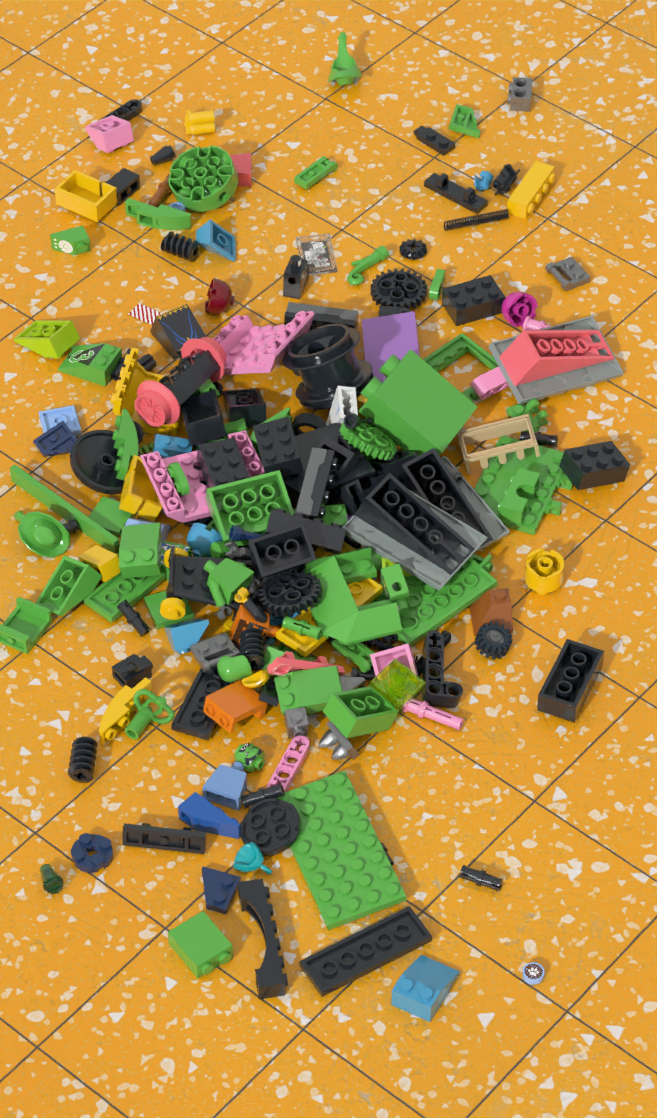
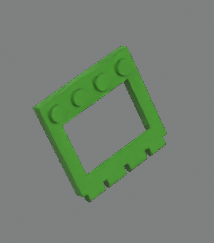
[423,333,499,402]

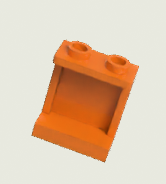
[203,680,268,733]

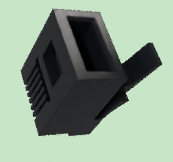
[112,654,153,689]

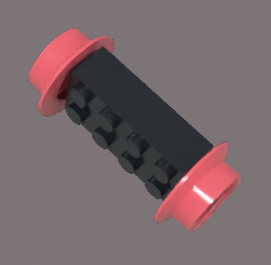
[135,337,227,427]

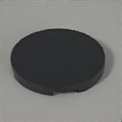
[240,798,301,856]

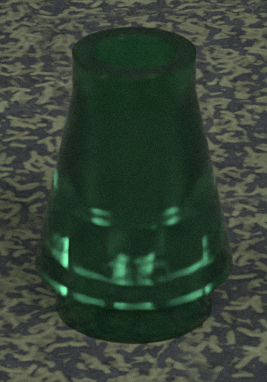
[40,864,63,894]

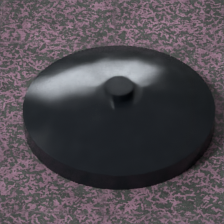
[70,430,141,494]

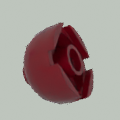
[205,278,235,314]

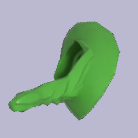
[328,32,362,86]
[14,511,70,558]

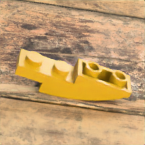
[99,677,152,745]

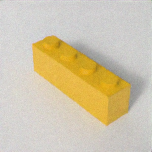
[507,161,556,219]

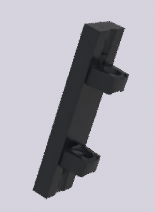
[424,173,488,214]
[122,823,206,854]

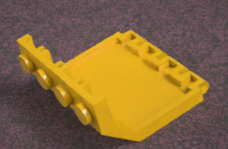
[111,348,183,436]

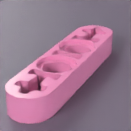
[267,735,310,792]

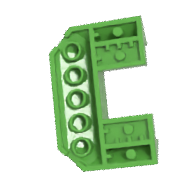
[302,547,402,645]

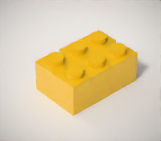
[55,170,117,222]
[119,455,162,522]

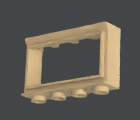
[457,414,540,474]

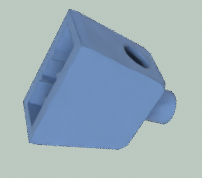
[203,762,247,811]

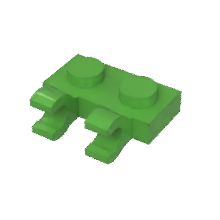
[506,399,548,433]

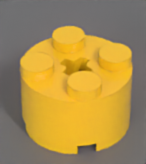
[525,549,564,595]

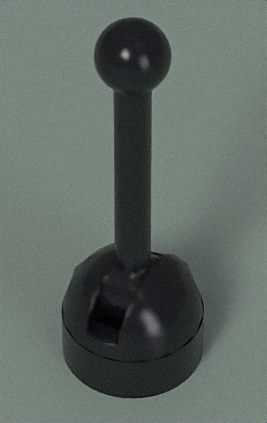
[344,413,373,428]

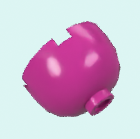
[502,291,538,327]

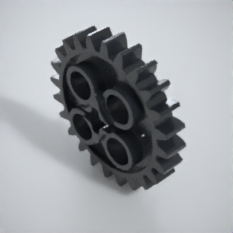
[370,268,427,309]
[258,570,323,617]

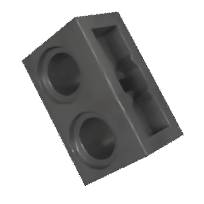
[508,77,533,112]

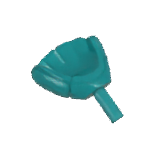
[233,842,273,875]

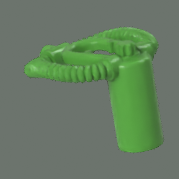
[125,689,175,740]

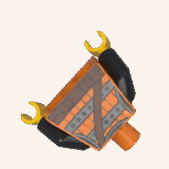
[223,587,279,644]

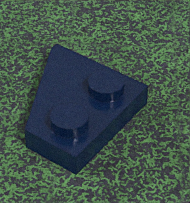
[33,421,77,457]
[202,866,241,915]

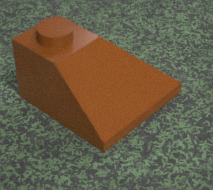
[469,588,513,636]

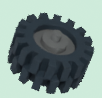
[474,621,513,660]

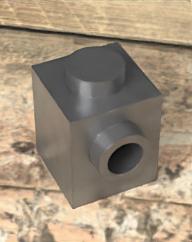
[284,707,309,739]

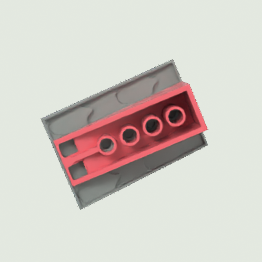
[488,316,624,405]

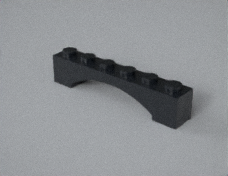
[238,878,288,1000]

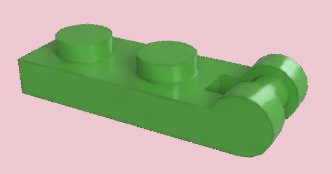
[294,156,338,190]
[332,639,375,673]

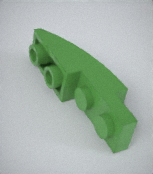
[125,198,192,230]
[112,409,138,480]

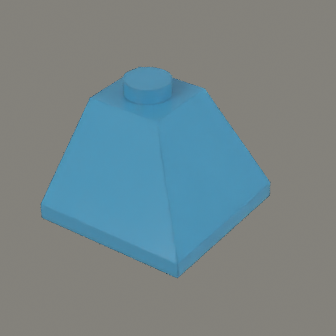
[196,219,236,262]
[164,618,209,654]

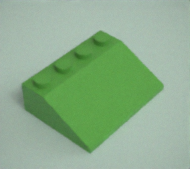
[205,470,294,542]

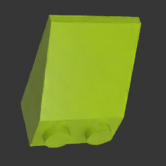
[13,320,80,359]

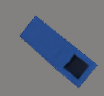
[178,792,241,839]

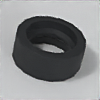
[292,413,327,436]

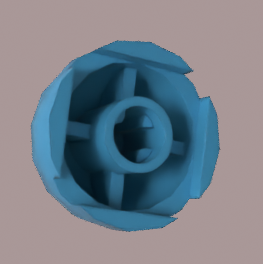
[187,523,222,557]

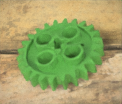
[339,422,397,461]

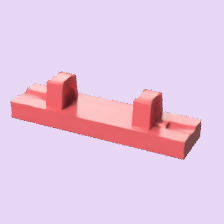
[267,651,345,677]

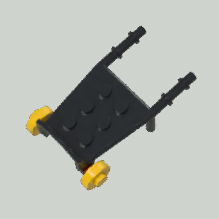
[160,546,288,622]

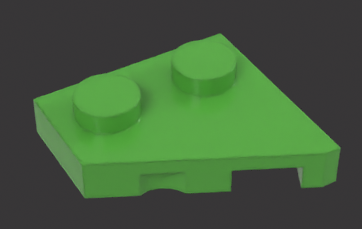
[448,104,481,138]

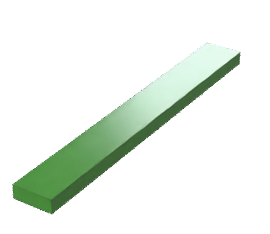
[10,464,120,554]

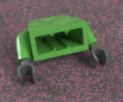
[204,558,260,620]

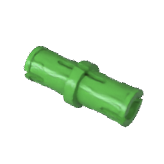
[282,616,323,640]

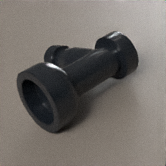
[351,667,378,683]

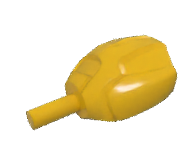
[242,669,274,688]

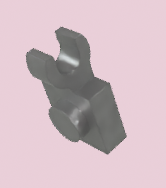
[225,541,251,560]

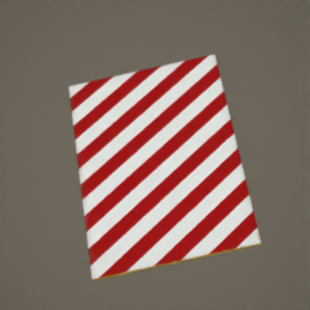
[128,303,162,325]

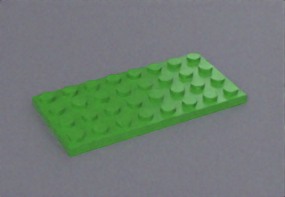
[277,770,407,930]

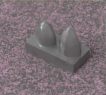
[318,721,360,760]

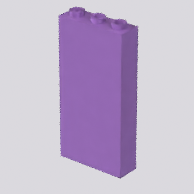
[362,311,420,382]

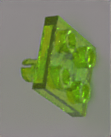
[369,659,426,710]

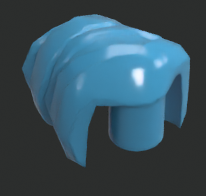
[474,171,494,191]

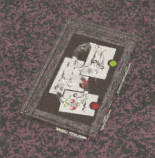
[296,234,337,275]

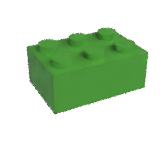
[323,685,399,738]

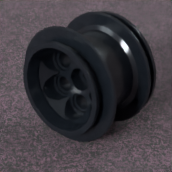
[282,324,374,410]

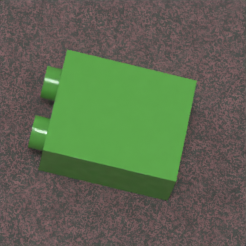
[359,349,477,456]

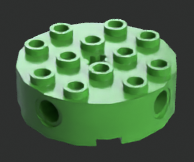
[168,145,238,212]

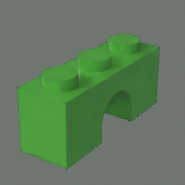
[498,468,540,525]

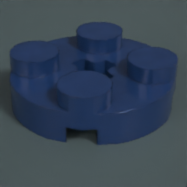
[71,833,113,873]

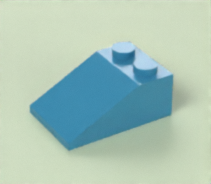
[391,955,460,1022]

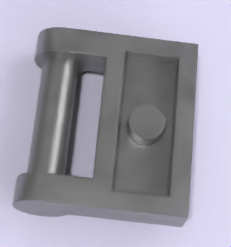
[545,257,590,291]
[190,632,240,673]

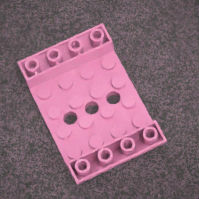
[212,311,315,375]
[140,430,265,523]

